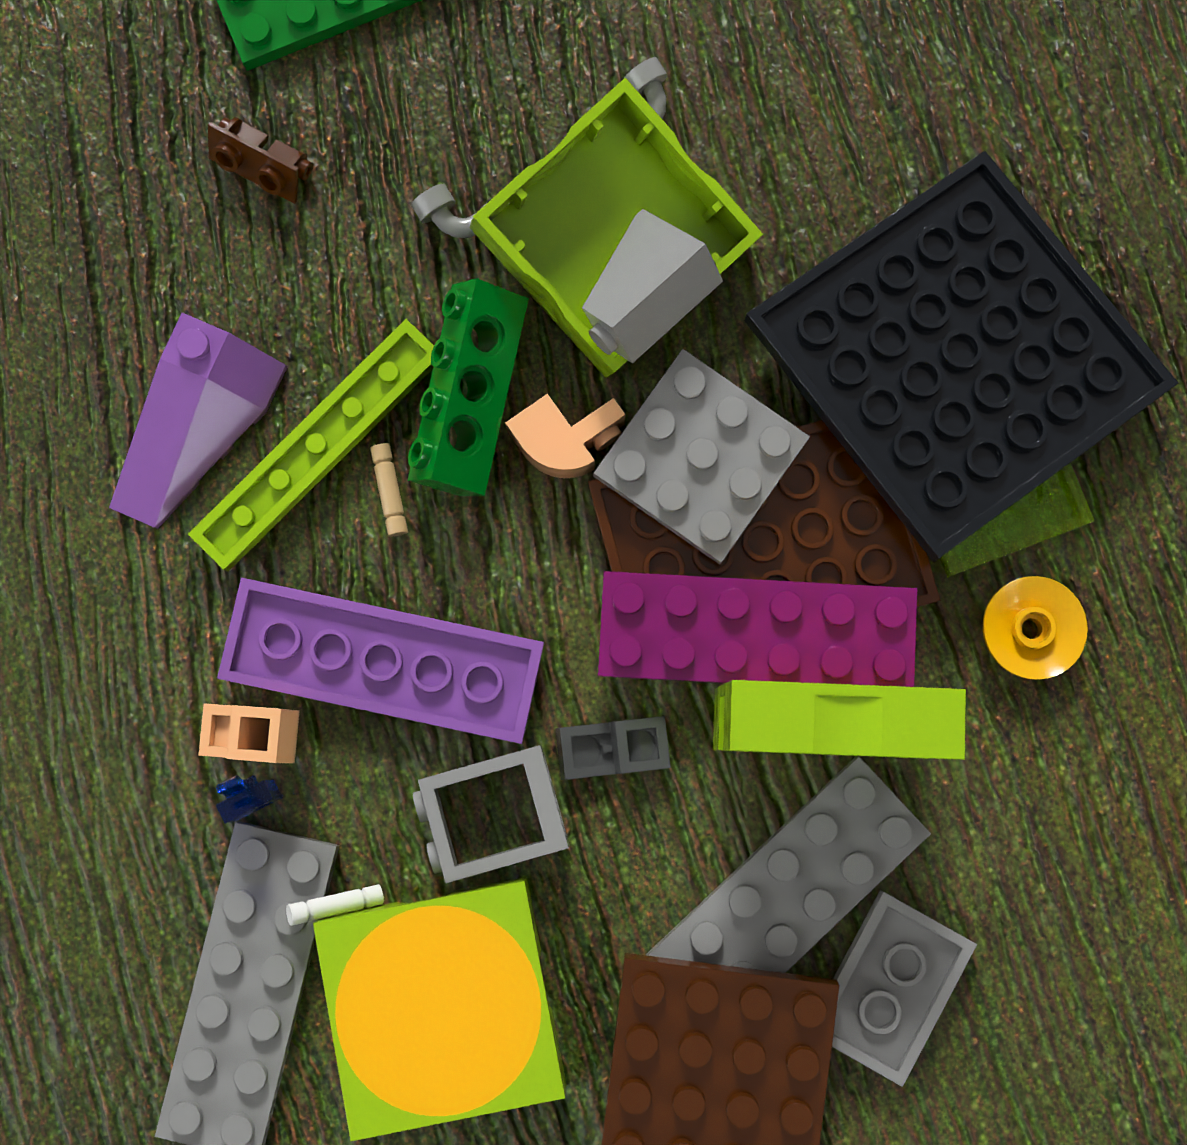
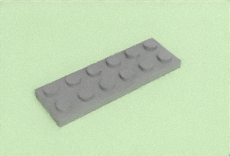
[646,756,931,973]
[155,821,340,1145]

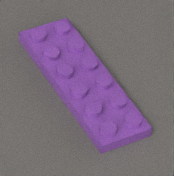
[217,578,544,744]

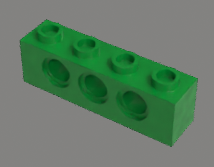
[407,278,529,496]

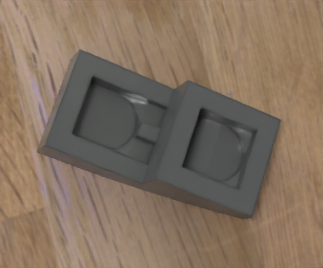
[555,716,671,780]

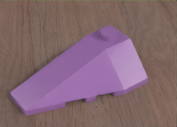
[109,313,288,529]

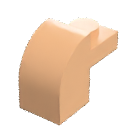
[505,394,625,478]
[198,703,300,763]

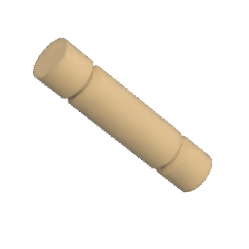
[370,443,408,537]

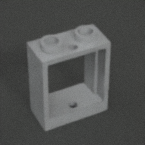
[413,745,570,884]

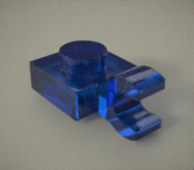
[216,775,283,824]

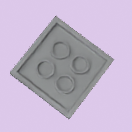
[593,349,810,565]

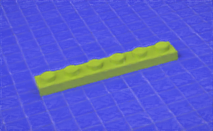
[188,319,434,572]

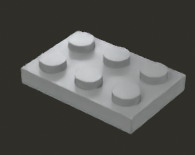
[832,890,977,1087]

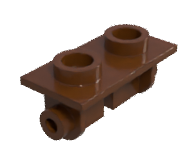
[208,117,313,204]

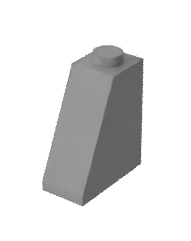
[582,209,723,363]

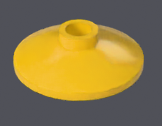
[983,576,1088,680]

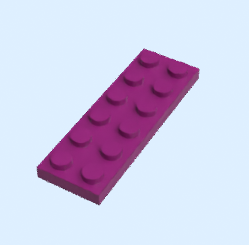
[598,571,917,687]

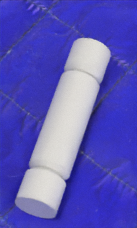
[286,884,384,926]

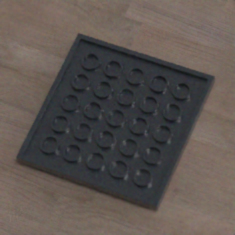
[744,151,1178,563]

